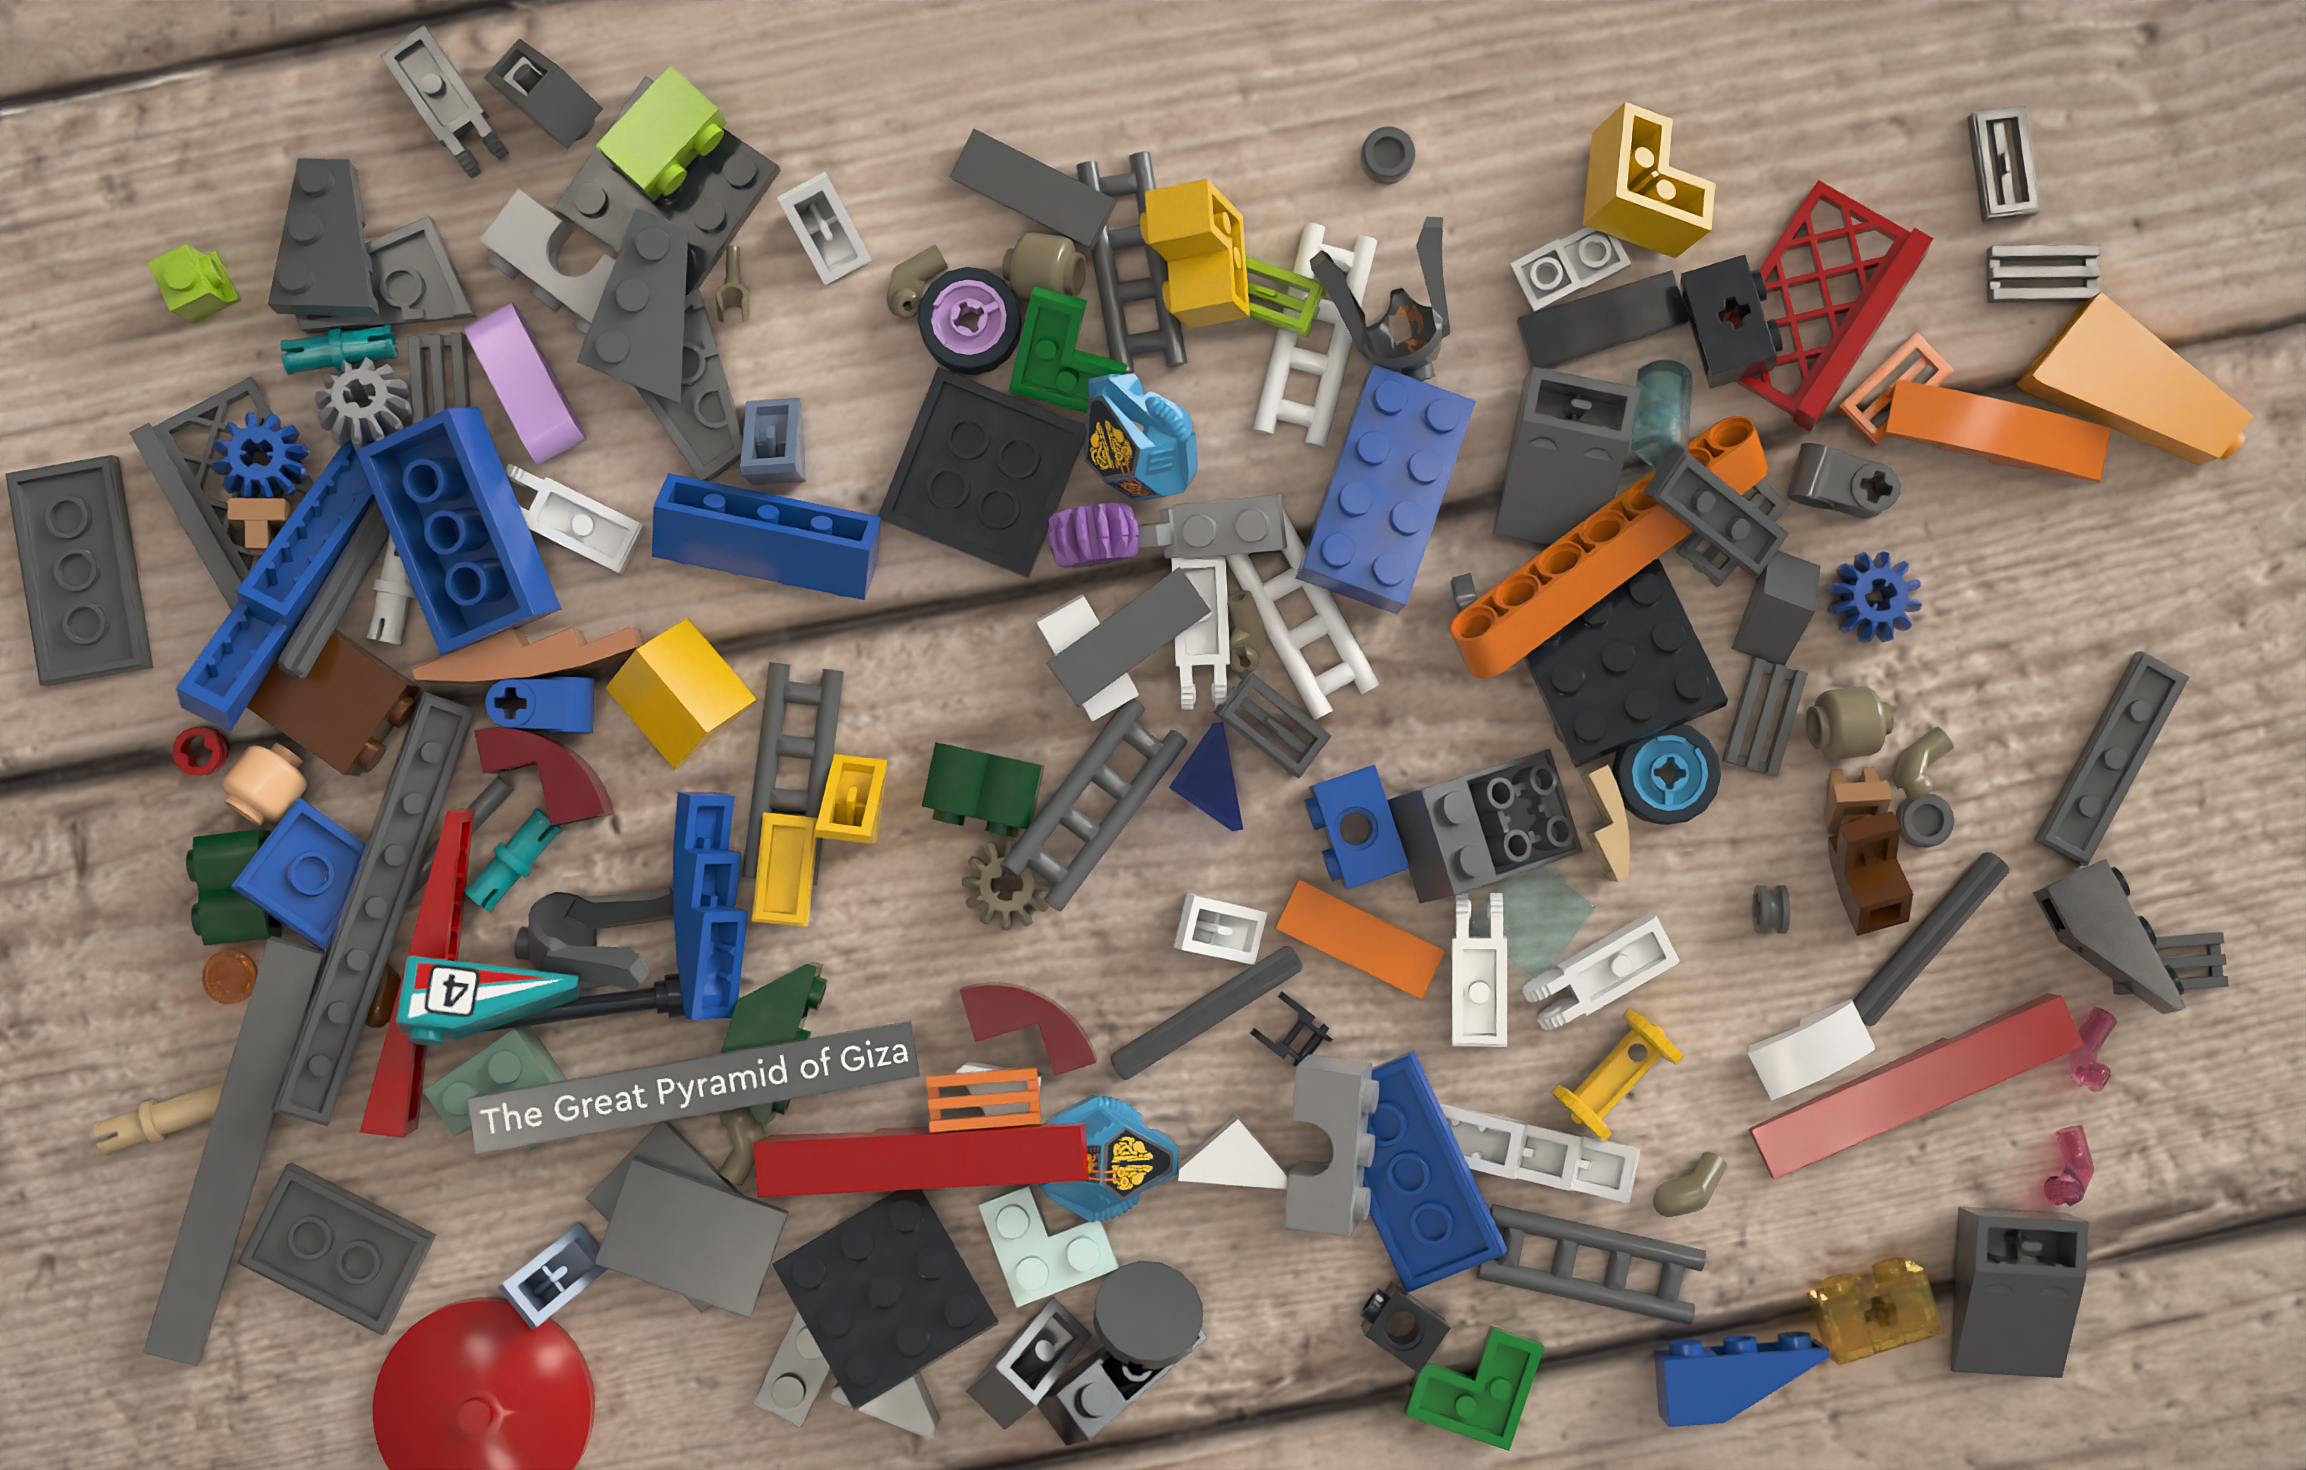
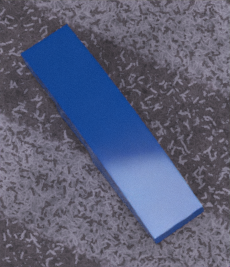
[673,792,748,1020]

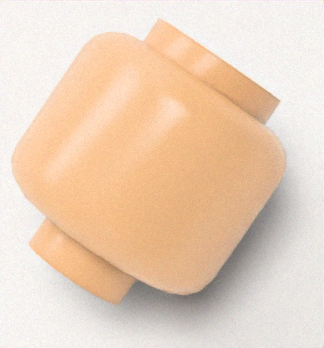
[223,743,307,827]

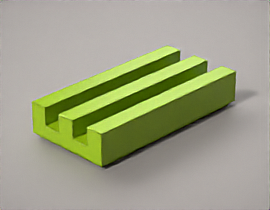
[1246,256,1327,338]

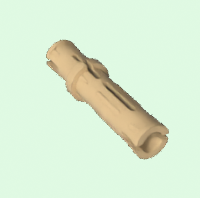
[93,1081,225,1156]

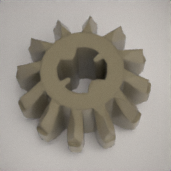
[962,838,1053,931]

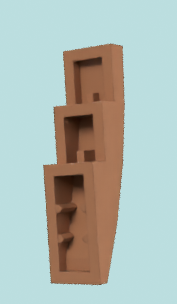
[411,626,645,685]

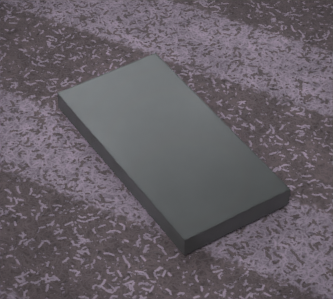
[5,455,153,686]

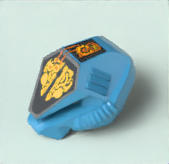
[1085,374,1198,501]
[1037,1095,1179,1223]

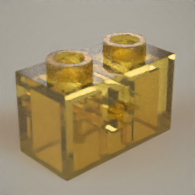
[1807,1257,1945,1366]

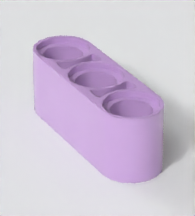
[464,302,587,464]

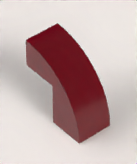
[474,728,615,825]
[960,982,1097,1076]

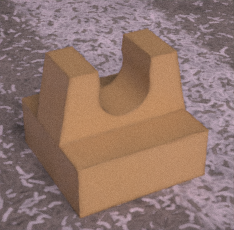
[227,498,294,556]
[1824,767,1892,831]

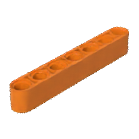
[1450,416,1768,678]

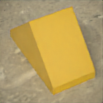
[815,754,887,844]

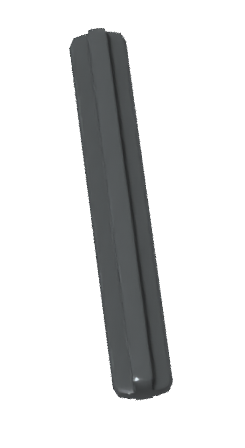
[278,498,389,679]
[1853,852,2010,1026]
[1110,946,1303,1080]

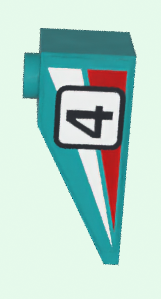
[396,956,580,1046]

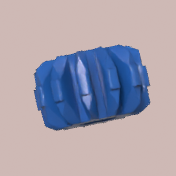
[212,413,309,499]
[1827,551,1922,643]

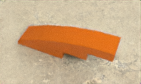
[1884,379,2111,482]

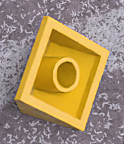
[605,618,758,770]

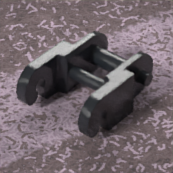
[1250,991,1333,1067]

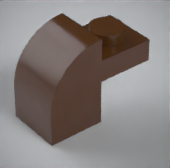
[1828,811,1913,936]

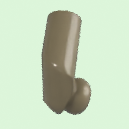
[887,244,948,319]
[1653,1152,1727,1217]

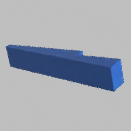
[176,440,375,732]

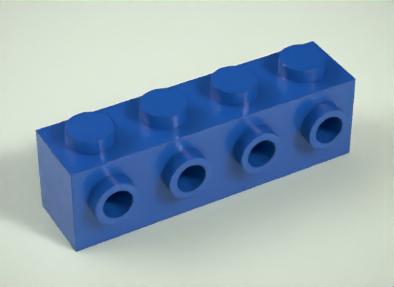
[652,473,881,600]

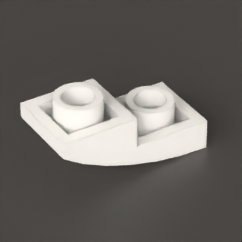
[1510,227,1631,313]
[1035,594,1139,722]
[1748,999,1875,1101]

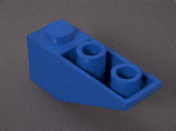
[1654,1331,1830,1427]

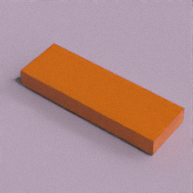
[1275,879,1445,1000]

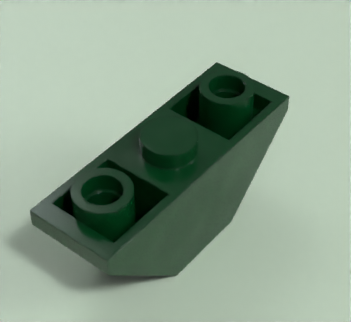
[721,961,828,1125]

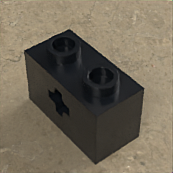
[1679,255,1783,389]

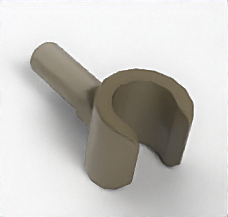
[716,245,750,323]

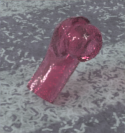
[2070,1007,2117,1092]
[2044,1125,2095,1207]

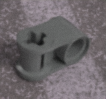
[1787,443,1901,519]

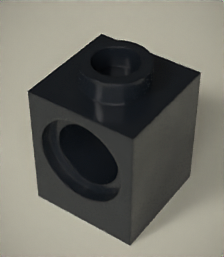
[1360,1281,1451,1374]

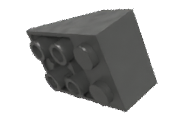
[1492,367,1641,546]
[1387,749,1583,903]
[1951,1207,2089,1378]

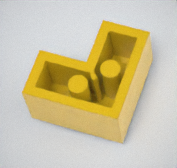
[1582,102,1715,258]
[1140,179,1250,329]

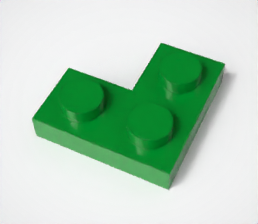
[1009,286,1127,413]
[1404,1325,1544,1451]

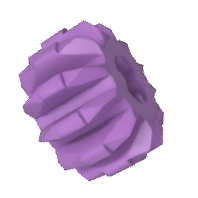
[1047,502,1140,568]

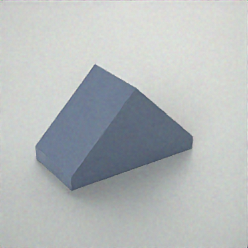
[740,398,806,485]
[498,1222,608,1330]

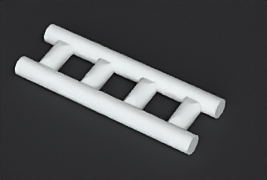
[1253,222,1378,449]
[1224,509,1380,721]

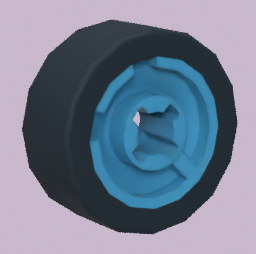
[1611,724,1721,825]

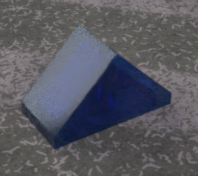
[1168,722,1243,832]

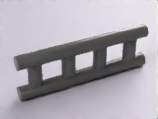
[1076,152,1187,374]
[742,662,844,886]
[1000,698,1188,912]
[1477,1204,1706,1325]

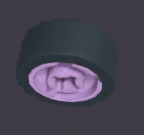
[918,267,1022,375]

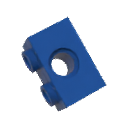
[1304,765,1410,889]

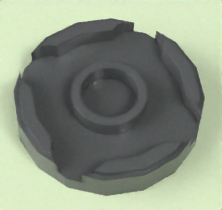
[1093,1261,1203,1369]

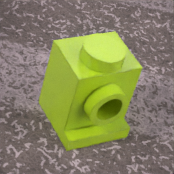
[147,244,241,323]

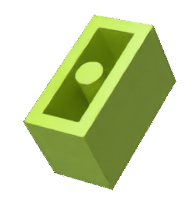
[596,65,727,202]

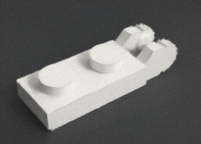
[505,463,646,575]
[1171,556,1230,710]
[1451,893,1507,1047]
[1522,911,1680,1031]

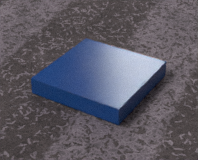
[230,797,366,950]

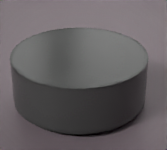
[1360,126,1415,184]
[1450,573,1477,613]
[1895,793,1954,847]

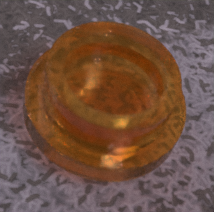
[202,949,258,1004]

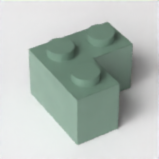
[423,1026,567,1150]

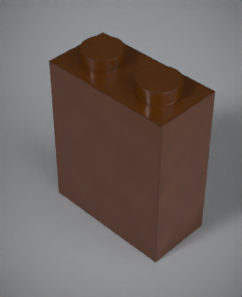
[247,621,421,776]

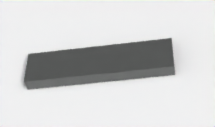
[2034,651,2189,866]

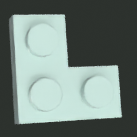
[978,1184,1119,1308]

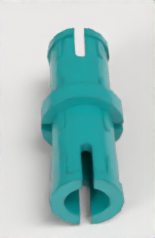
[280,324,398,375]
[464,808,563,913]

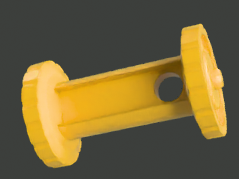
[1551,1007,1684,1142]

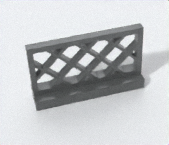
[129,376,314,611]

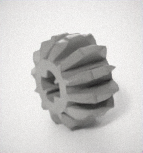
[315,357,412,450]

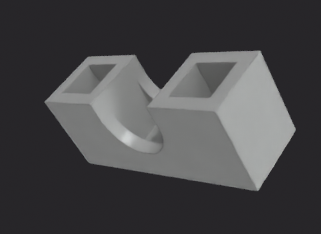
[479,188,615,336]
[1284,1054,1379,1237]

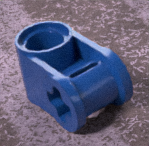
[485,677,595,734]

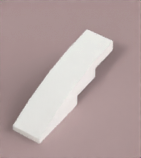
[1439,1103,1641,1203]

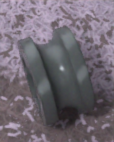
[1752,885,1790,934]

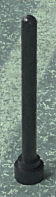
[483,973,685,1032]

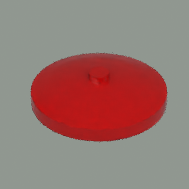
[372,1297,595,1470]

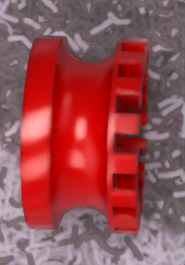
[172,727,229,776]

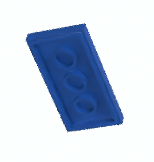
[1363,1051,1508,1293]

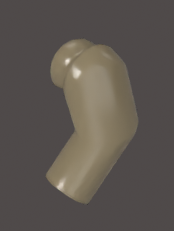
[1227,590,1267,674]
[1893,726,1954,801]
[719,1106,766,1186]

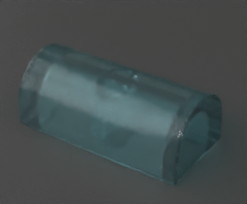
[1631,360,1693,472]

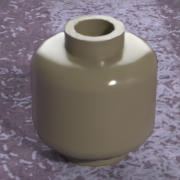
[1002,232,1086,302]
[1806,686,1893,760]

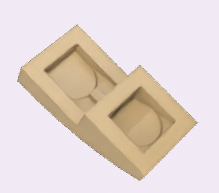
[1580,764,1630,882]

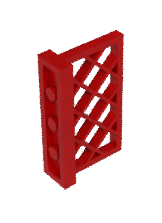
[1726,180,1934,432]

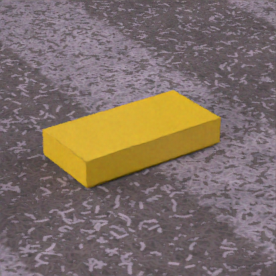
[752,812,818,927]

